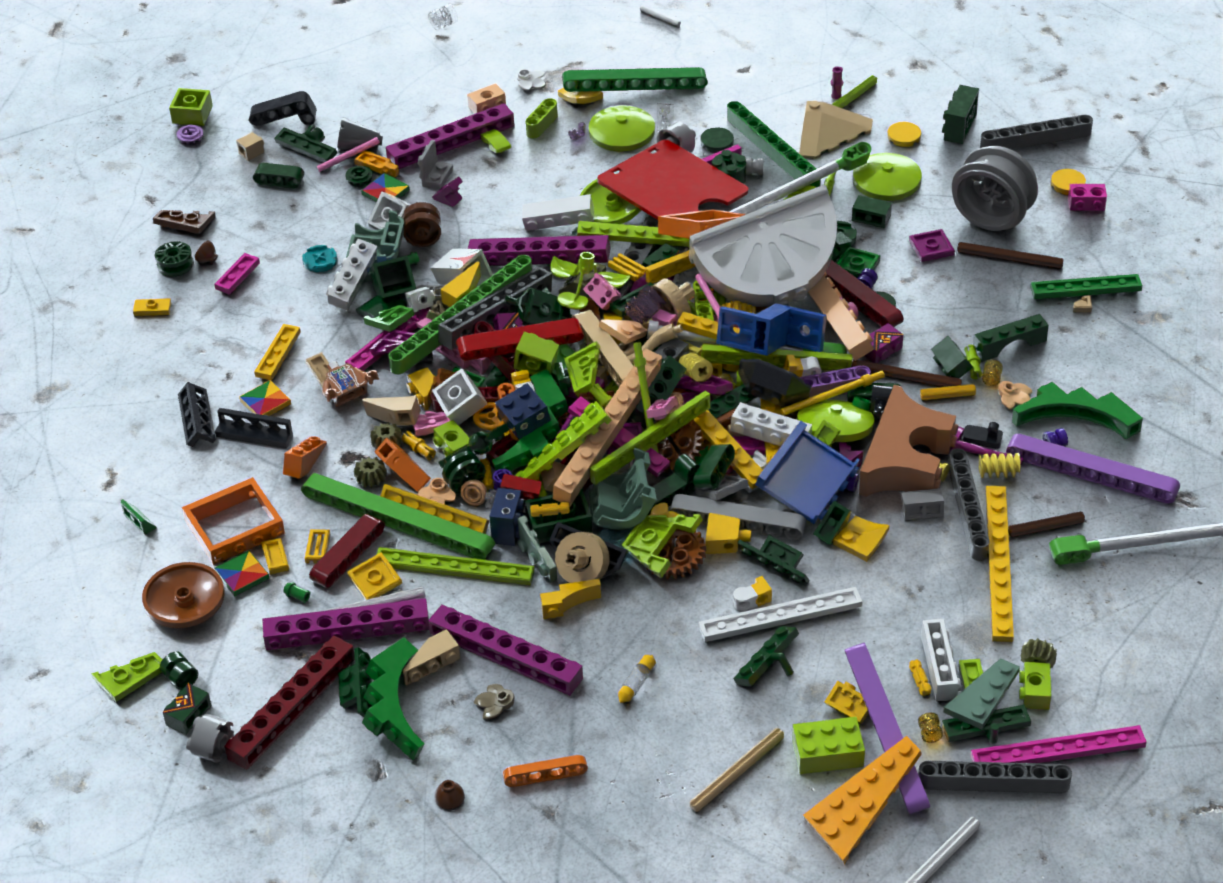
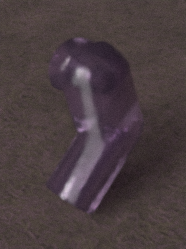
[568,122,586,140]

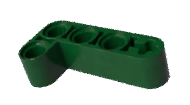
[647,454,700,516]

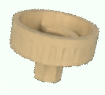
[650,278,695,320]
[555,532,610,583]

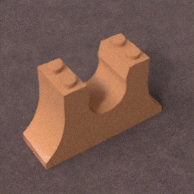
[859,385,958,497]

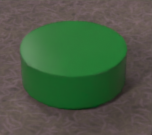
[852,396,871,410]

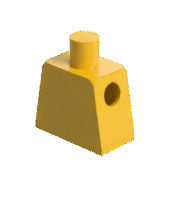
[705,513,751,554]

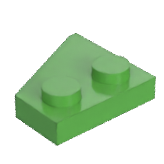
[363,305,414,332]

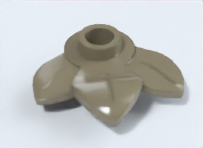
[474,684,515,720]

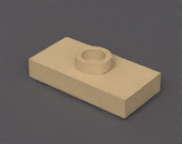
[305,352,329,387]

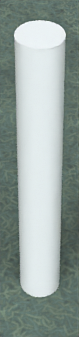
[640,5,681,27]

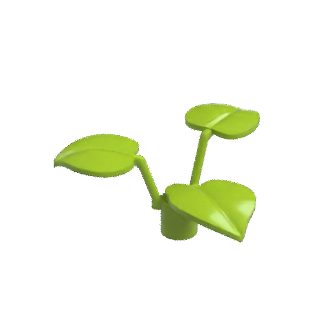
[550,252,630,310]

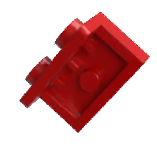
[500,474,542,500]

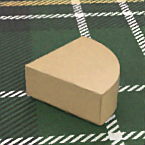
[1073,296,1092,312]

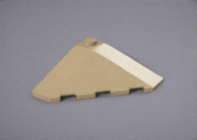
[799,101,873,159]

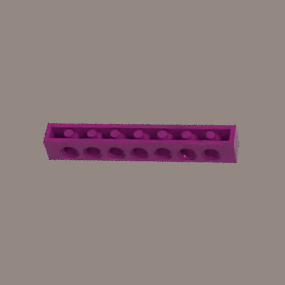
[386,103,515,170]
[468,235,611,266]
[262,598,429,650]
[428,604,583,696]

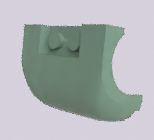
[346,210,404,282]
[589,448,657,531]

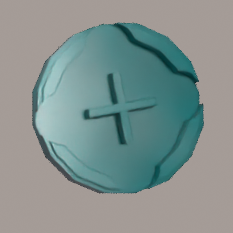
[302,245,337,272]

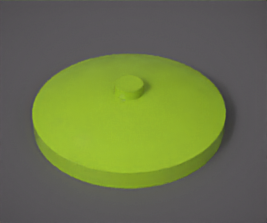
[589,105,655,152]
[853,152,922,201]
[580,173,641,224]
[797,400,874,442]

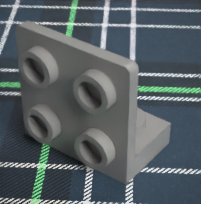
[418,140,453,190]

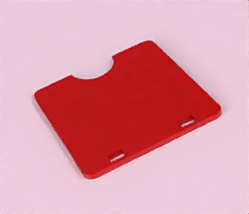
[597,140,749,220]

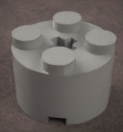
[657,121,696,153]
[186,714,234,763]

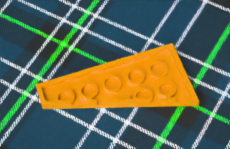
[803,736,922,865]

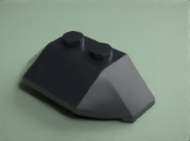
[738,359,812,407]
[550,522,628,580]

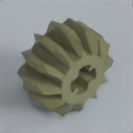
[370,422,403,449]
[353,456,387,488]
[1020,638,1057,668]

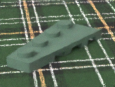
[943,658,1020,730]

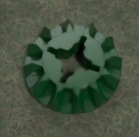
[345,166,373,186]

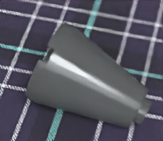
[337,117,383,151]

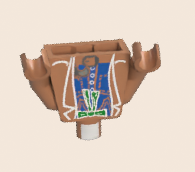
[322,361,379,407]

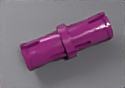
[830,66,844,99]

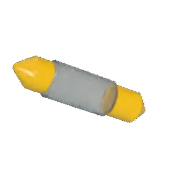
[618,655,656,703]

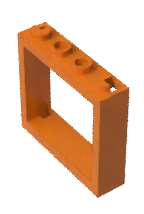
[658,210,746,239]
[181,477,285,565]

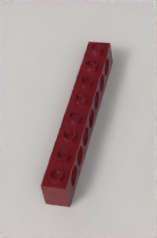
[224,636,355,770]

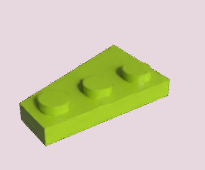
[564,341,600,396]
[91,652,163,702]

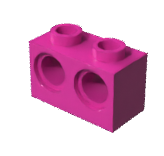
[1068,184,1107,211]

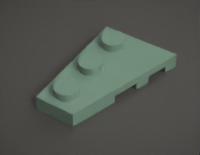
[518,515,557,583]

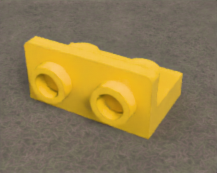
[824,680,869,724]

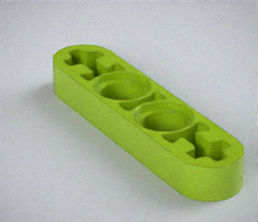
[693,280,714,321]

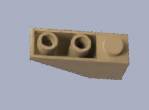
[362,396,421,426]
[403,629,460,685]

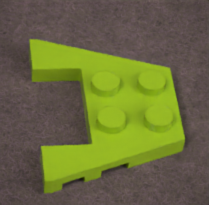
[622,514,703,578]

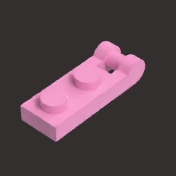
[646,396,678,420]

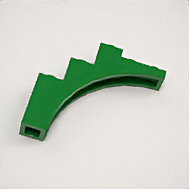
[492,369,568,472]
[1012,382,1143,439]
[362,637,425,761]

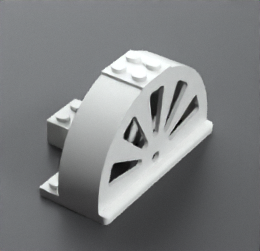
[689,185,837,307]

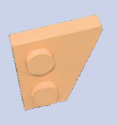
[598,320,648,344]

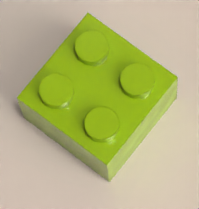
[169,88,213,126]
[513,332,559,375]

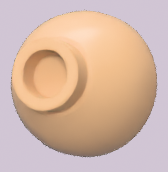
[461,480,487,506]

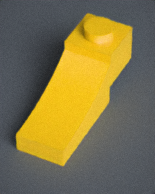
[540,579,601,619]

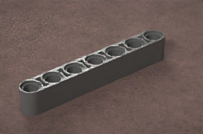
[980,115,1093,150]
[949,449,989,561]
[918,761,1072,793]

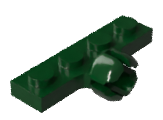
[274,125,337,163]
[438,423,510,469]

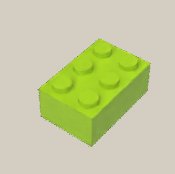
[792,717,865,774]

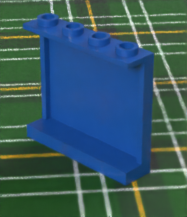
[755,421,860,524]

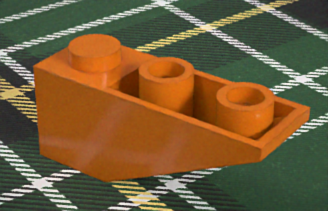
[283,436,327,479]
[374,438,431,492]

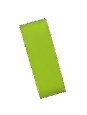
[525,98,558,139]

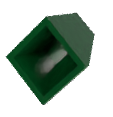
[370,256,417,299]

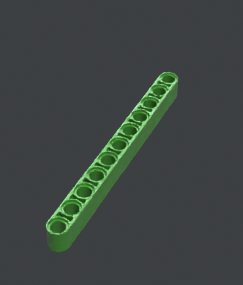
[389,255,532,375]
[301,473,495,560]

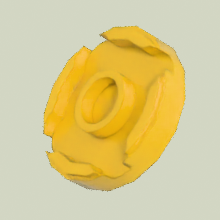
[887,122,921,147]
[1051,169,1086,195]

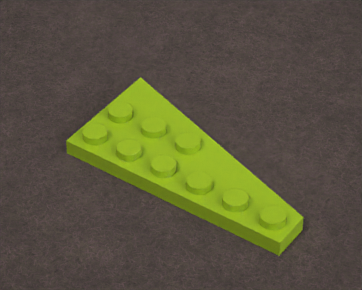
[515,401,612,480]

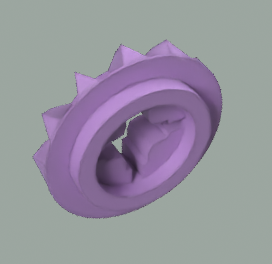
[176,125,203,144]

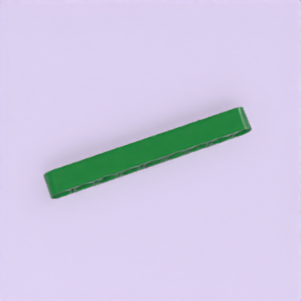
[562,67,708,92]
[727,101,821,188]

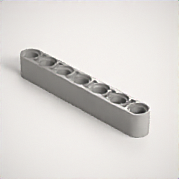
[669,494,806,540]

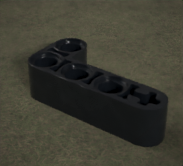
[249,91,317,126]

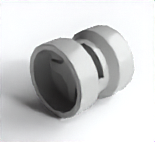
[746,158,763,175]

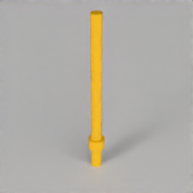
[780,371,885,416]

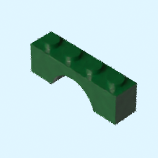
[973,314,1049,362]

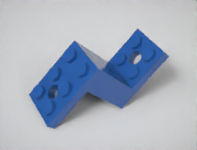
[716,303,827,356]

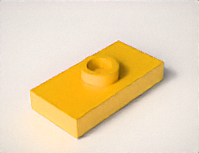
[133,298,171,316]

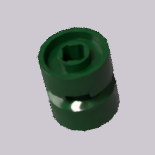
[160,651,199,690]

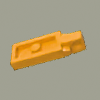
[354,150,399,178]

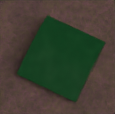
[356,295,407,318]

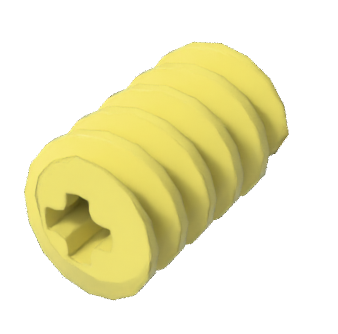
[679,353,713,382]
[979,453,1020,478]

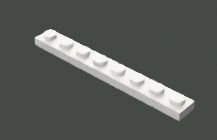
[699,587,863,642]

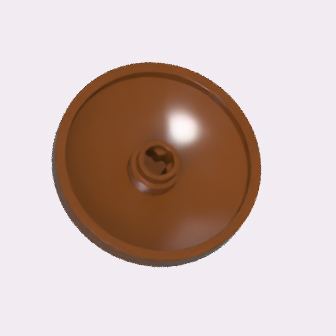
[142,562,225,628]

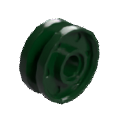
[154,241,194,277]
[442,451,486,494]

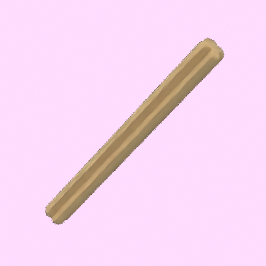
[690,728,784,812]

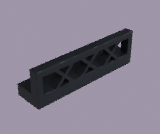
[178,382,216,447]
[215,408,293,449]

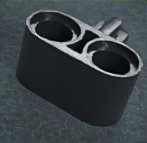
[870,385,892,420]

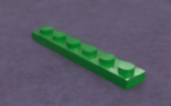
[1030,274,1143,299]

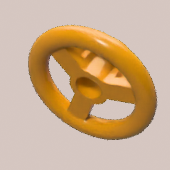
[473,402,505,430]

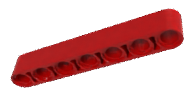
[456,318,584,361]

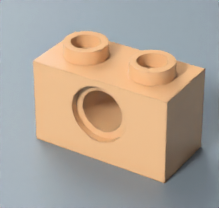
[467,83,506,114]

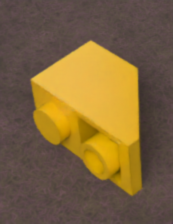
[406,367,435,411]

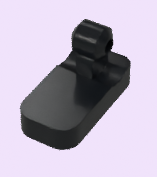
[963,422,1003,449]

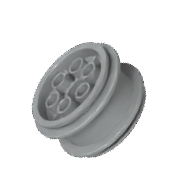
[952,146,1038,231]

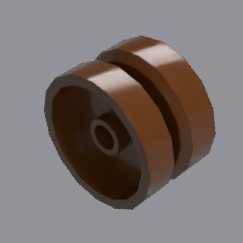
[403,202,441,247]

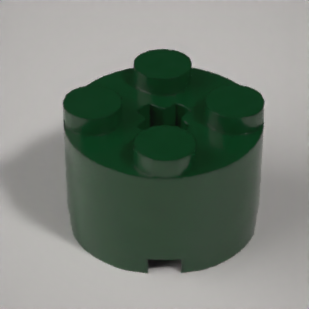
[712,150,746,184]

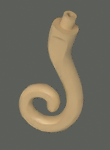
[618,323,683,364]

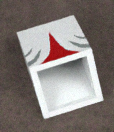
[431,249,493,287]

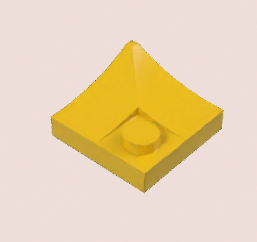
[557,87,603,104]
[833,515,889,562]

